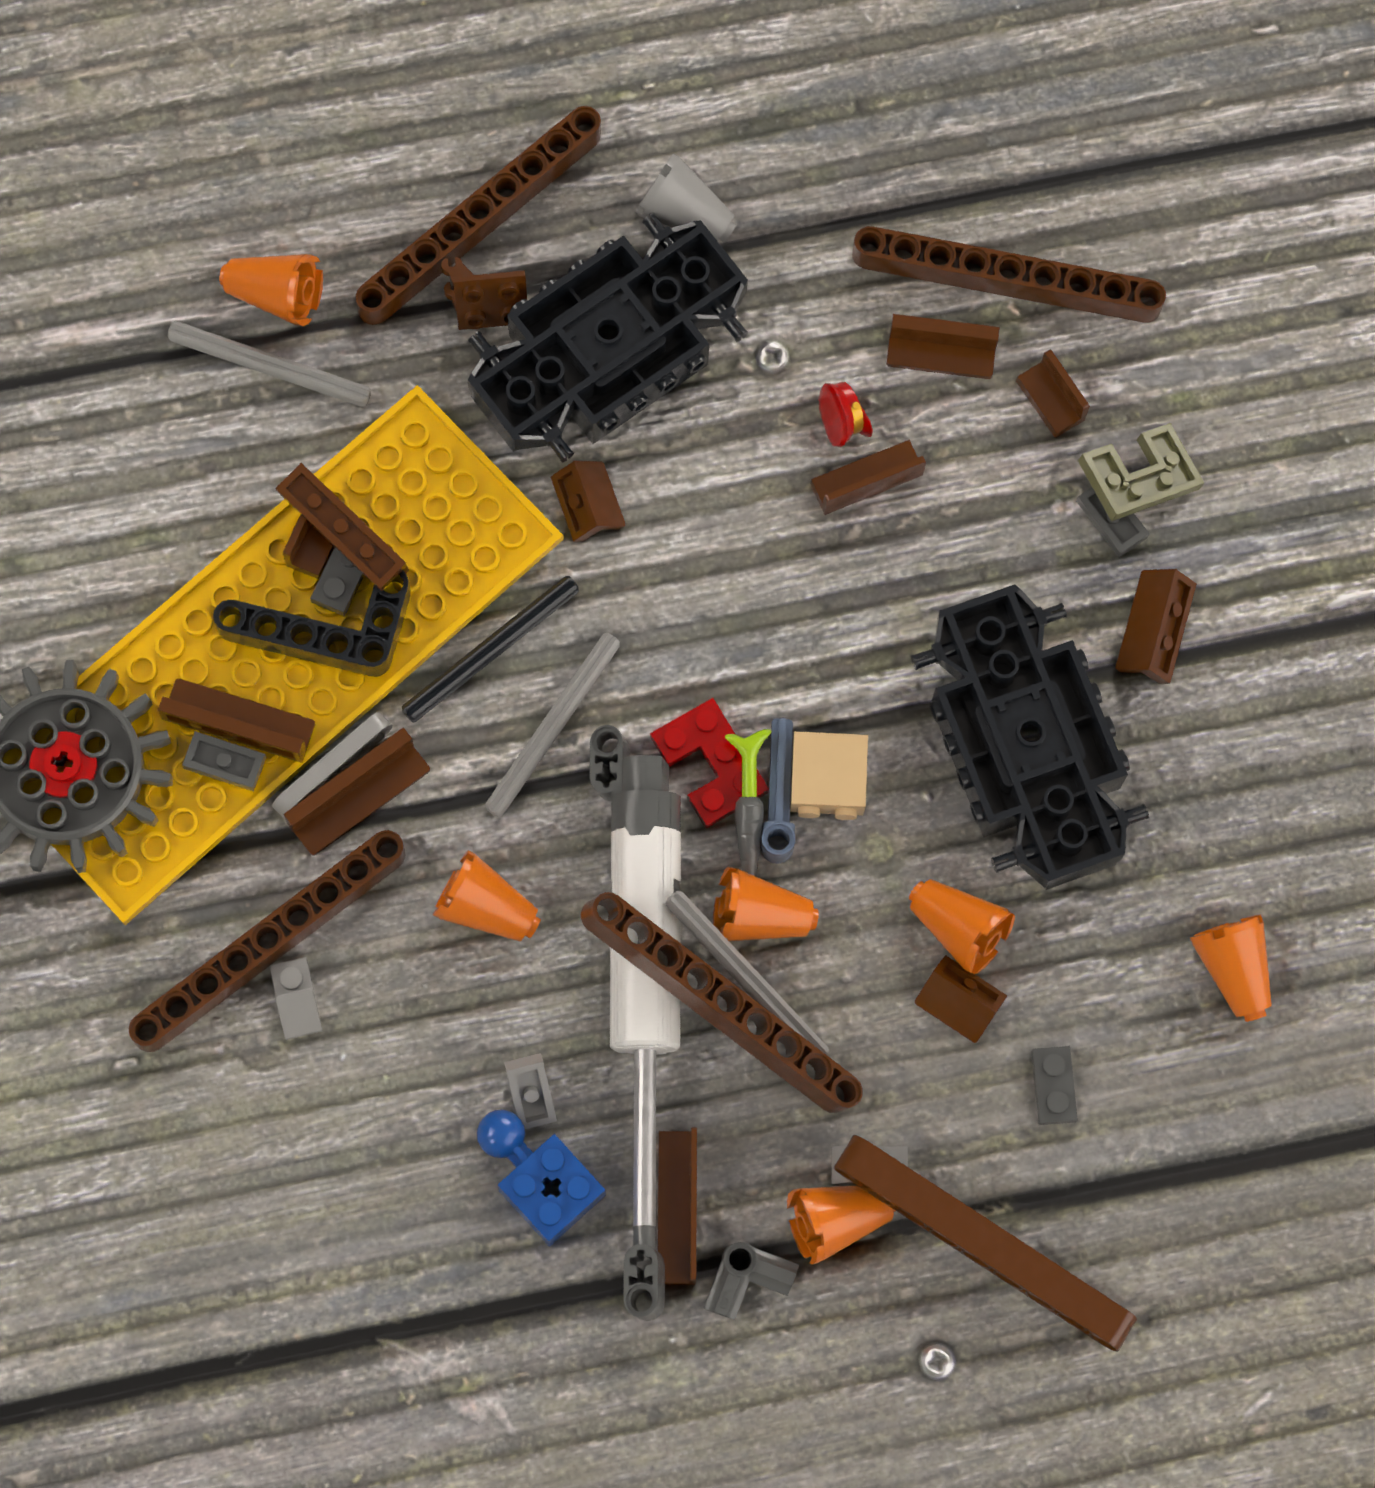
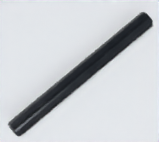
[402,576,579,723]

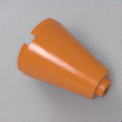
[219,254,323,326]
[433,850,541,942]
[713,867,819,941]
[909,879,1015,974]
[1190,914,1272,1022]
[787,1185,896,1265]

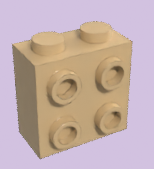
[790,731,868,820]

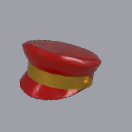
[818,382,873,448]

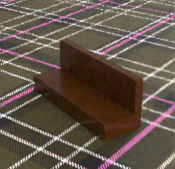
[886,314,1000,379]
[810,440,926,515]
[1115,569,1197,684]

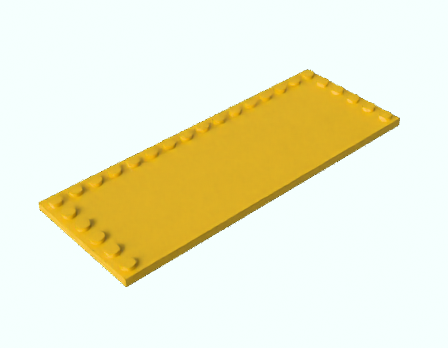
[3,385,564,925]

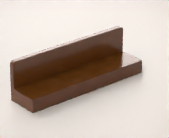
[275,463,409,592]
[158,678,315,763]
[283,727,430,856]
[658,1127,697,1285]

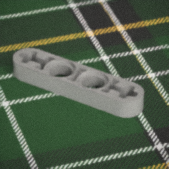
[272,712,393,820]

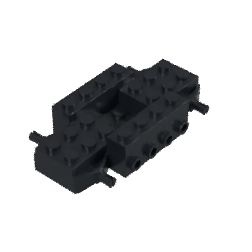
[468,213,748,463]
[911,584,1149,890]

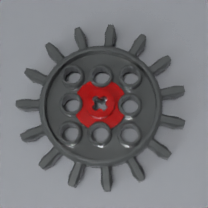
[0,660,173,873]

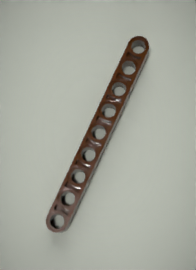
[356,106,601,325]
[852,226,1166,323]
[129,830,405,1052]
[581,892,863,1113]
[834,1135,1137,1352]

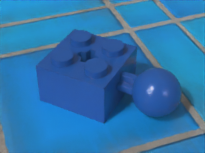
[477,1109,606,1247]

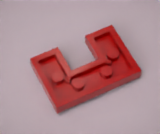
[650,698,769,829]

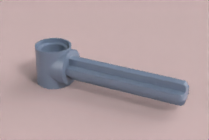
[761,718,795,864]

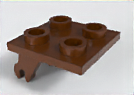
[441,257,527,330]

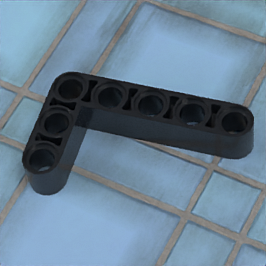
[213,570,411,677]

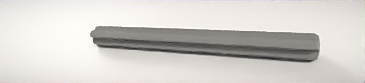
[168,321,371,407]
[485,633,620,818]
[665,891,829,1054]

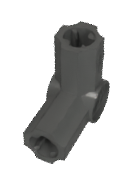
[704,1242,799,1320]

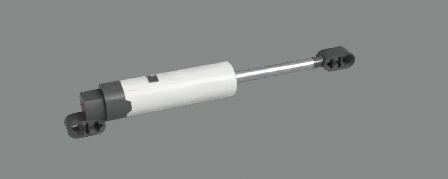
[590,725,681,1321]

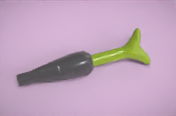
[725,729,772,877]

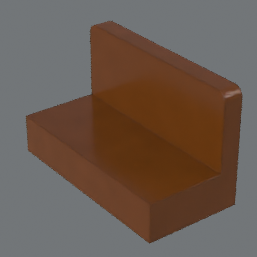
[1016,349,1090,438]
[551,461,626,542]
[283,515,335,579]
[915,955,1007,1043]

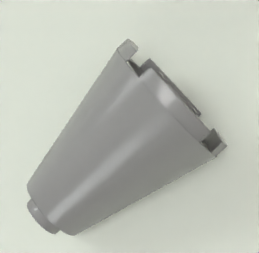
[635,153,736,243]

